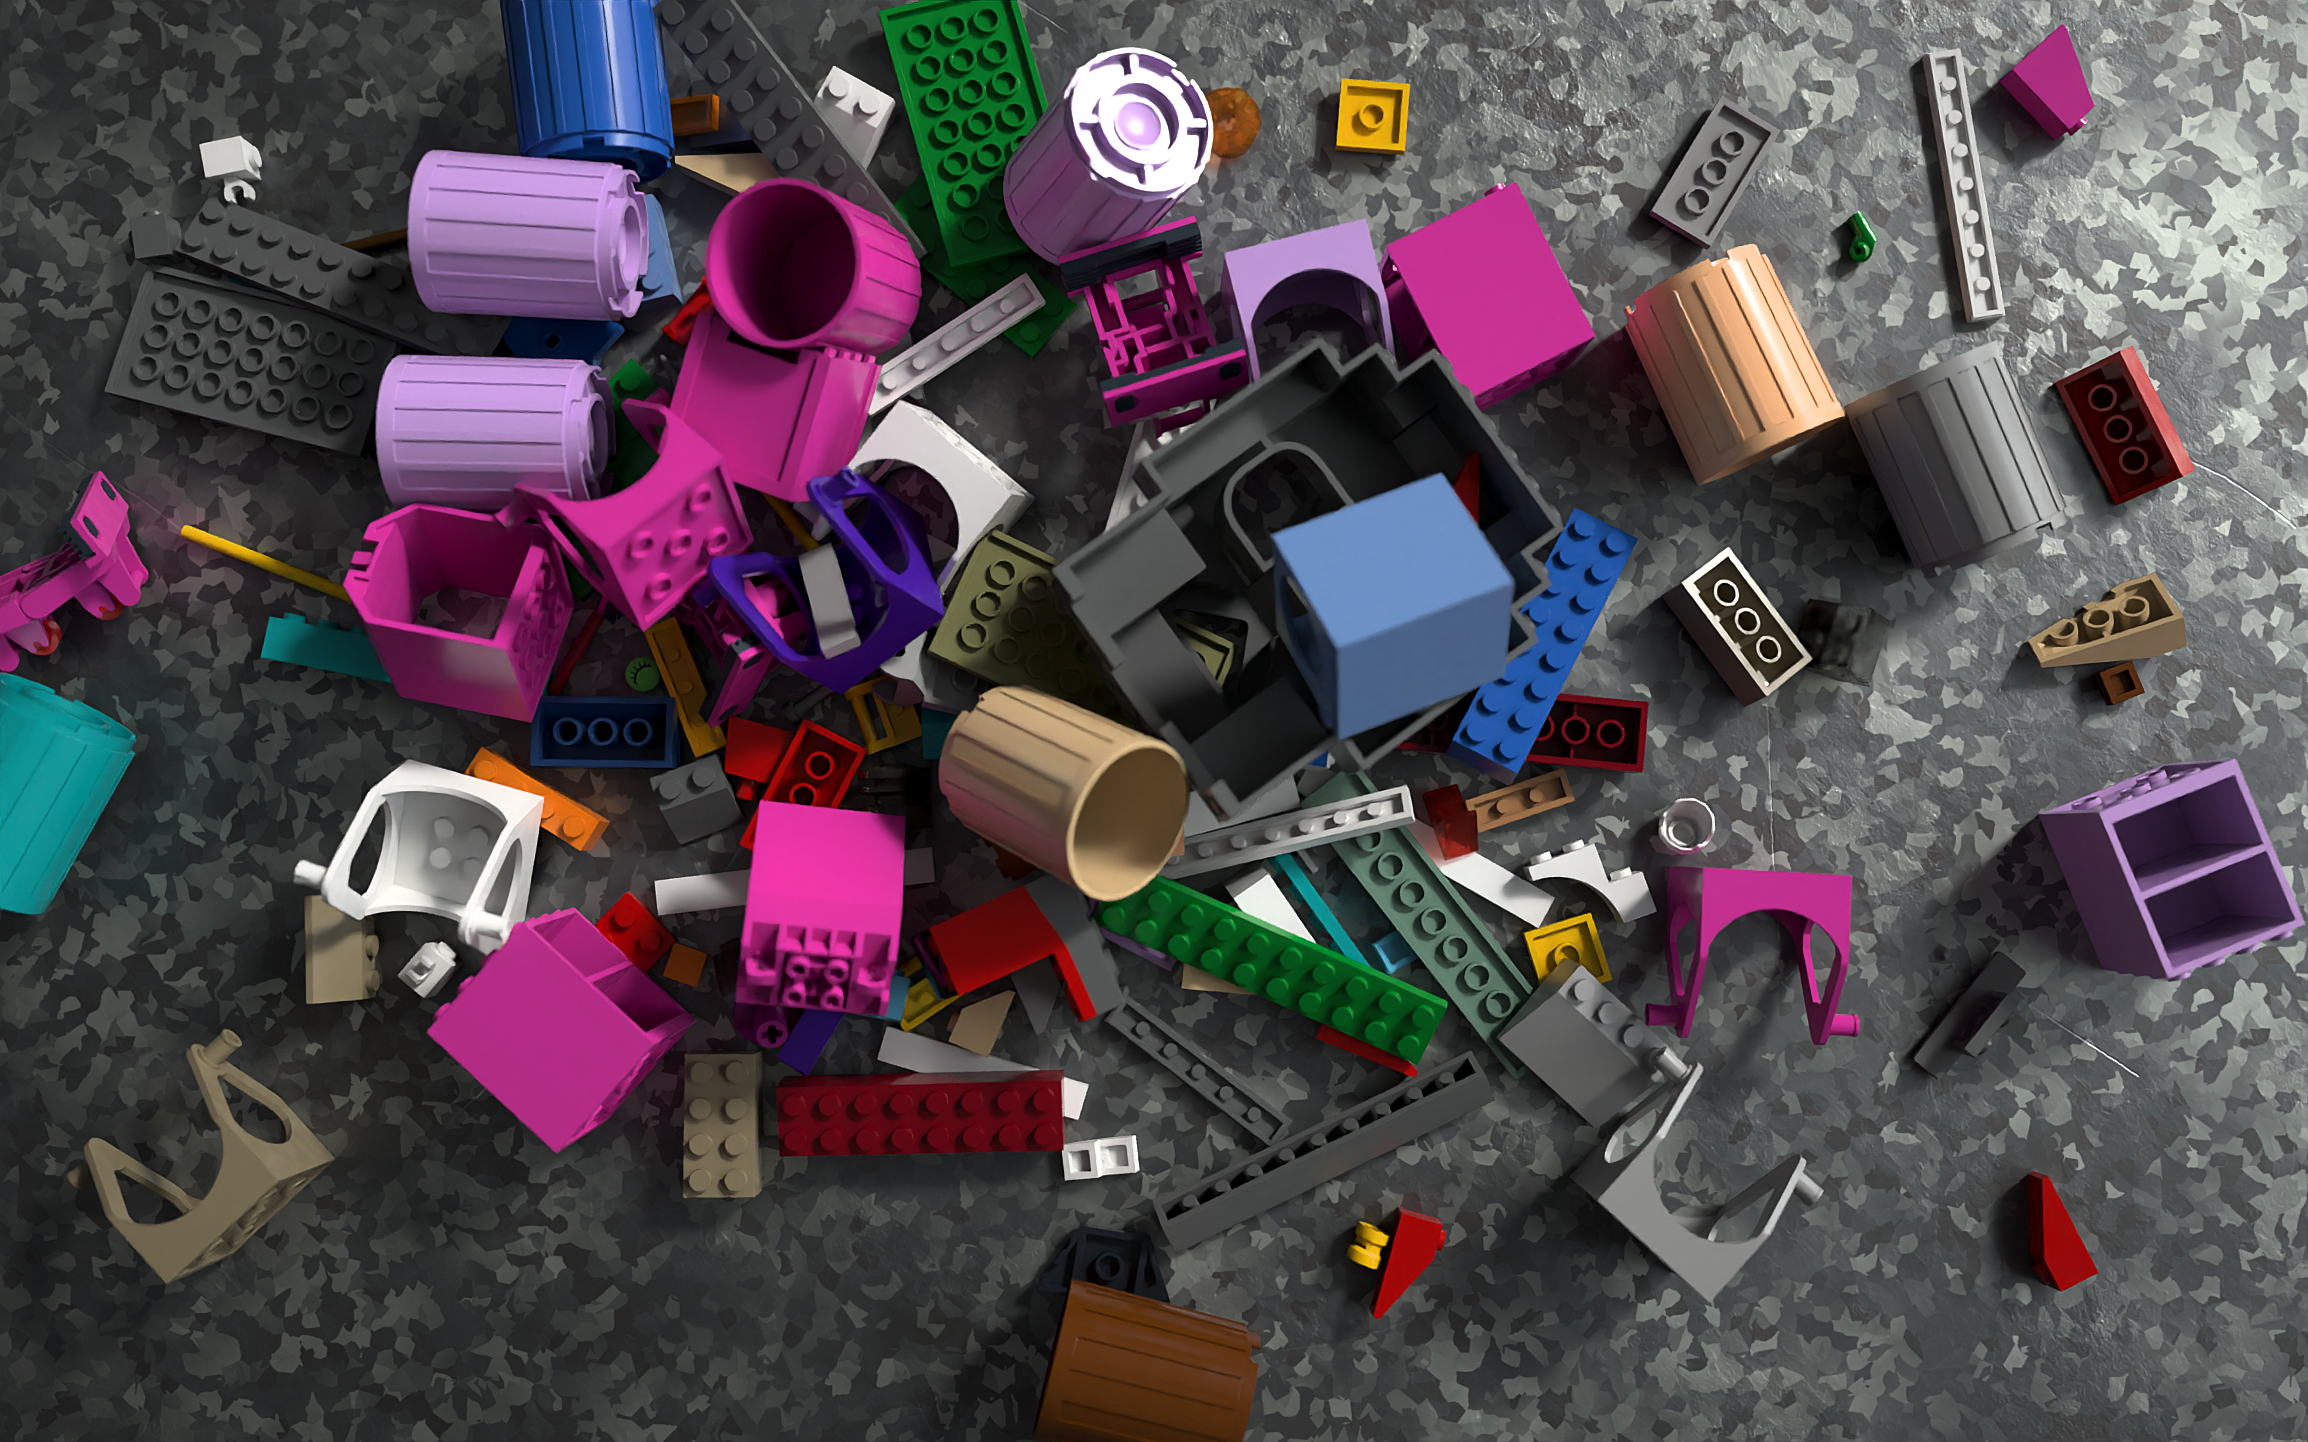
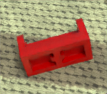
[661,275,716,351]

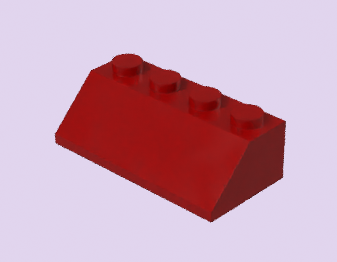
[2055,345,2195,506]
[739,718,868,852]

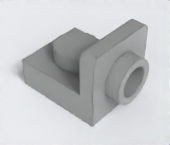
[1291,843,1338,874]

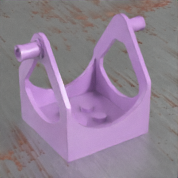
[1220,218,1411,388]

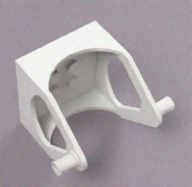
[793,400,1036,628]
[294,759,544,956]

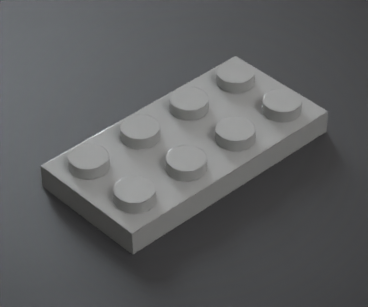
[1648,96,1781,249]

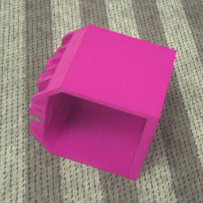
[343,501,575,723]
[735,800,905,1016]

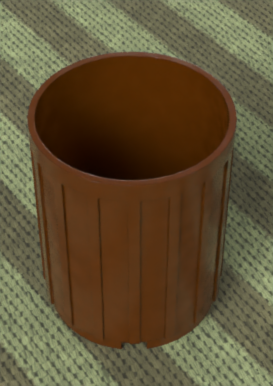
[1032,1278,1260,1442]

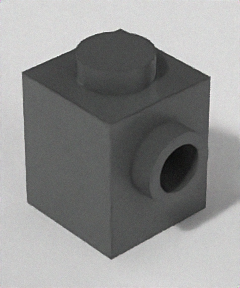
[128,211,185,266]

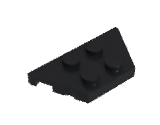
[1036,1223,1171,1304]

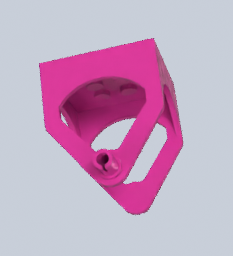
[493,387,754,632]
[1644,866,1859,1046]

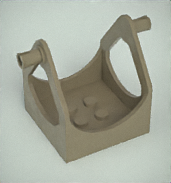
[67,1029,335,1284]

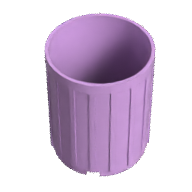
[1003,48,1212,266]
[408,150,649,321]
[376,355,616,515]

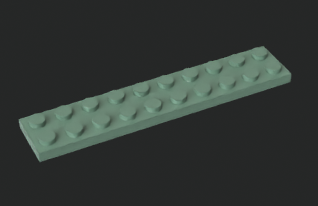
[1299,769,1535,1080]

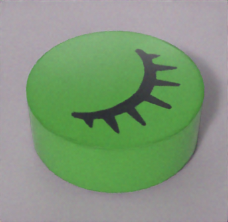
[625,657,662,692]

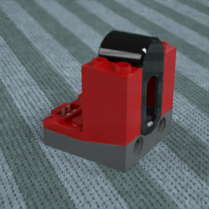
[910,873,1130,1022]

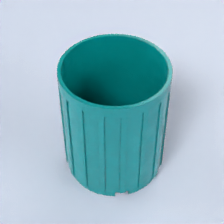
[0,672,137,914]

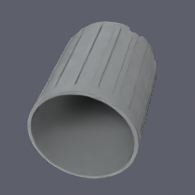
[1844,340,2067,579]

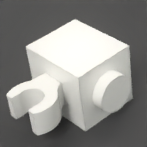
[199,136,262,205]
[397,942,463,998]

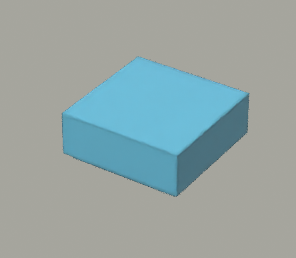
[1370,929,1418,975]

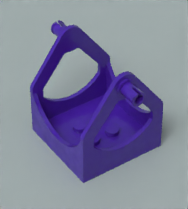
[691,466,945,695]

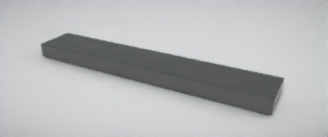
[1105,995,1293,1147]

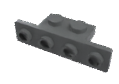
[1912,951,2026,1080]

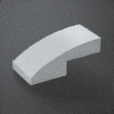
[1062,1135,1140,1180]

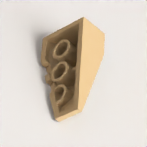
[2028,573,2187,668]

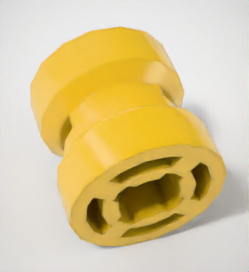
[1346,1221,1391,1269]

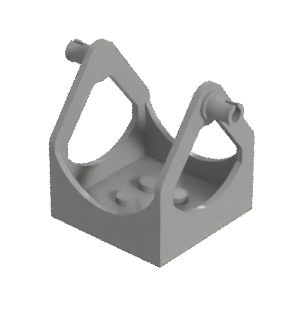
[1569,1046,1823,1303]

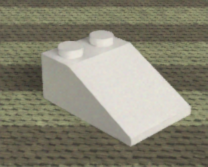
[814,66,899,170]

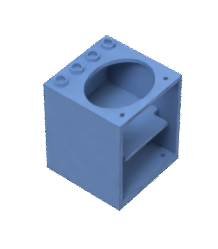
[1272,473,1513,740]

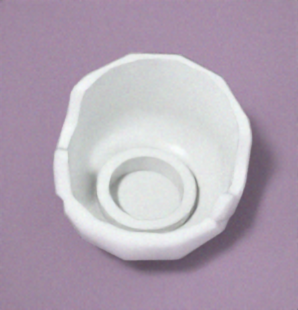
[1658,798,1715,855]

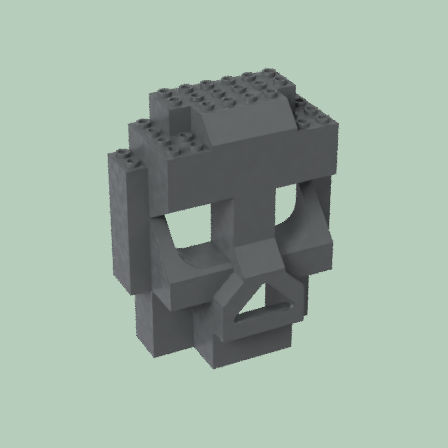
[1046,336,1565,824]

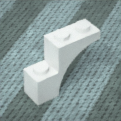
[1522,839,1657,923]

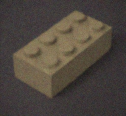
[683,1050,763,1198]

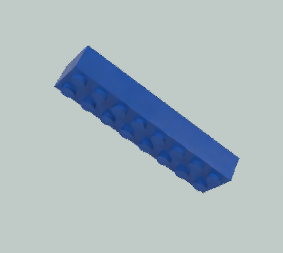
[1446,508,1638,786]

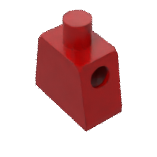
[724,716,796,802]

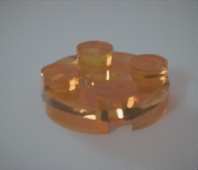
[1204,87,1261,159]

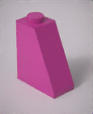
[1999,24,2094,140]

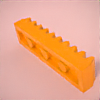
[644,616,727,758]

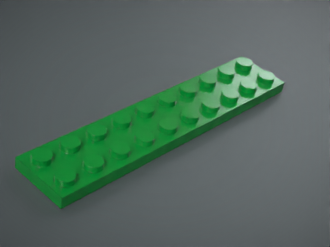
[1093,874,1448,1065]

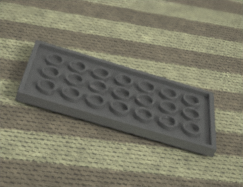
[104,263,403,460]

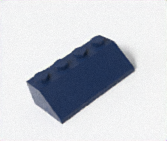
[530,696,682,770]

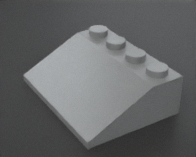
[1496,958,1678,1129]

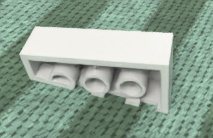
[1222,860,1316,943]

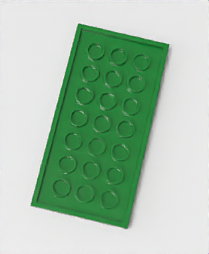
[878,0,1048,272]

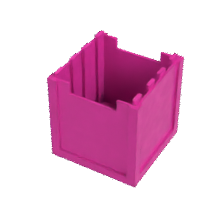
[657,307,883,501]

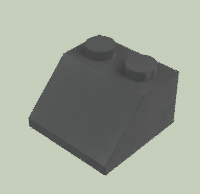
[649,754,747,845]

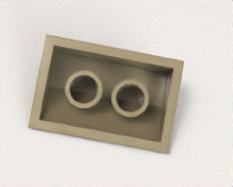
[304,893,380,1004]

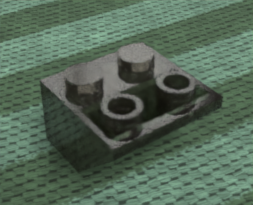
[1797,598,1890,687]

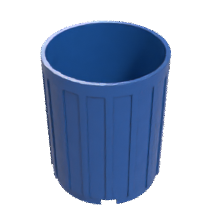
[499,0,675,186]

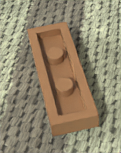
[1463,768,1575,834]

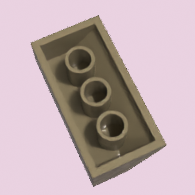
[1661,547,1812,707]

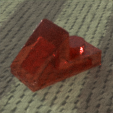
[1422,783,1479,861]

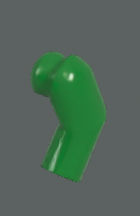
[1846,210,1877,263]

